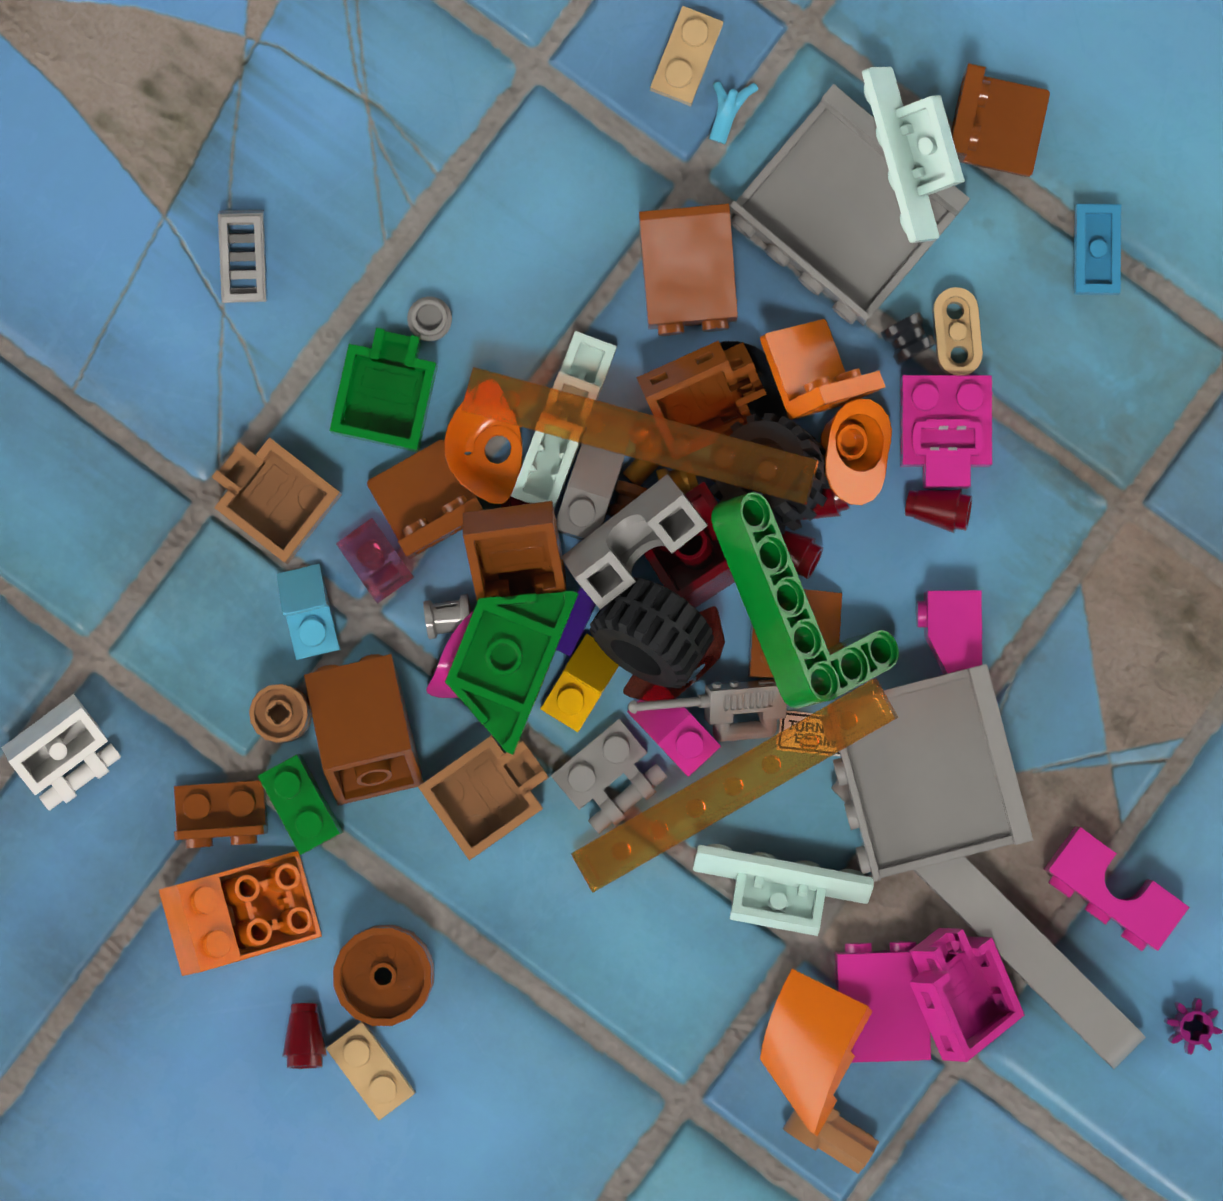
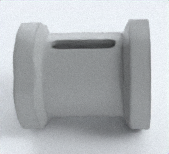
[423,594,471,639]

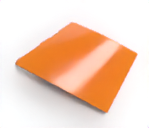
[760,969,873,1136]

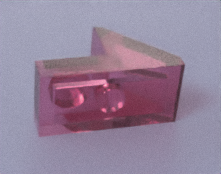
[336,518,414,604]

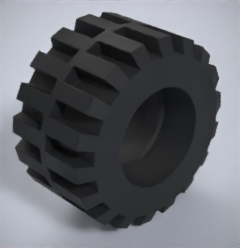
[708,413,831,534]
[590,577,714,689]

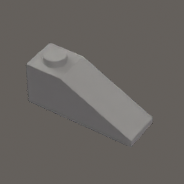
[556,404,638,540]

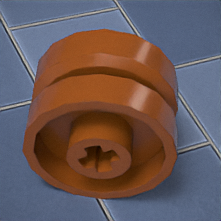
[333,925,434,1026]

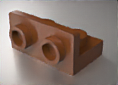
[174,780,268,848]

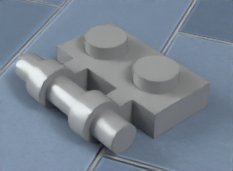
[551,719,667,834]

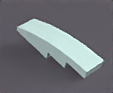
[511,331,617,509]

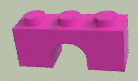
[1044,826,1190,951]

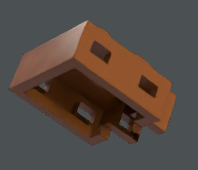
[636,341,767,461]
[463,501,567,602]

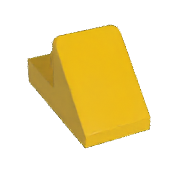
[540,634,619,732]

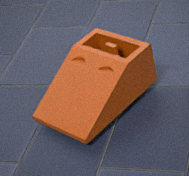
[159,851,322,976]

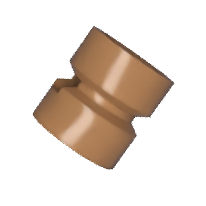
[249,684,312,743]

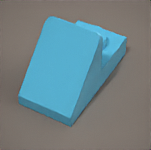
[277,564,341,660]

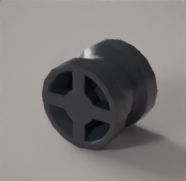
[881,312,936,364]

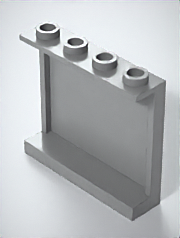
[729,84,970,326]
[821,664,1033,882]

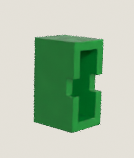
[258,754,344,855]

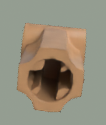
[782,1107,879,1174]

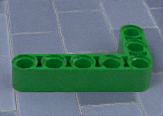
[711,492,899,709]

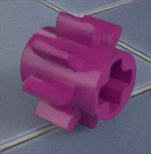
[1164,998,1223,1055]

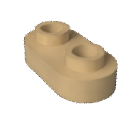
[932,287,983,375]

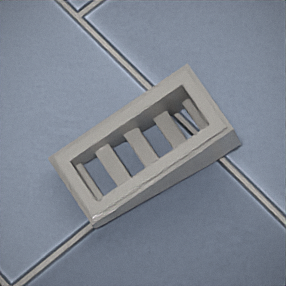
[218,209,267,303]

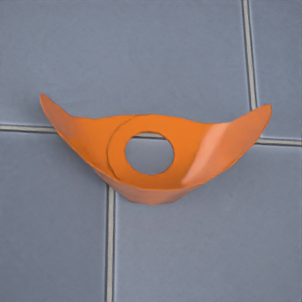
[444,379,522,504]

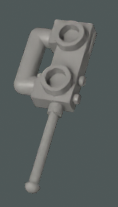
[628,679,787,742]

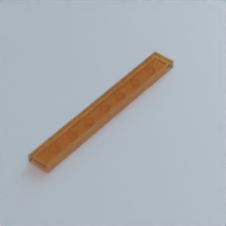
[461,367,819,505]
[571,678,899,893]

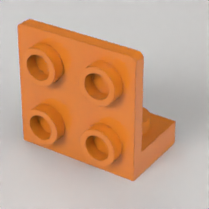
[760,319,885,420]

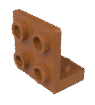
[951,63,1050,177]
[367,440,483,560]

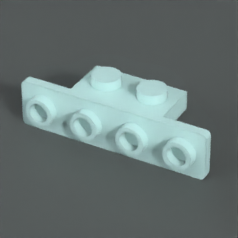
[862,67,965,243]
[693,844,874,936]

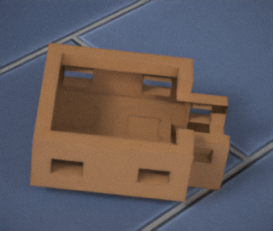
[212,437,343,564]
[418,735,549,861]

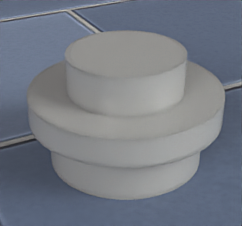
[407,297,452,341]

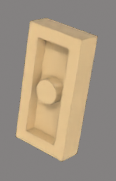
[650,6,724,106]
[326,1021,416,1120]

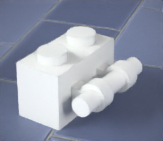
[1,694,121,811]

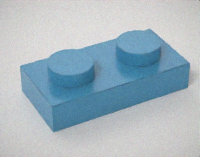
[1074,204,1121,295]

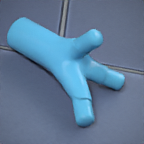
[709,82,758,144]

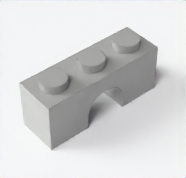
[561,474,708,609]

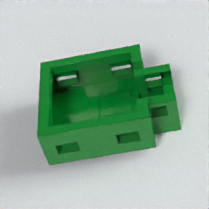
[329,328,438,452]

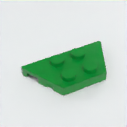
[445,591,579,755]

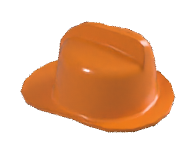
[821,398,892,505]

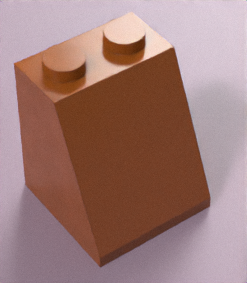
[639,203,738,336]
[304,654,424,806]

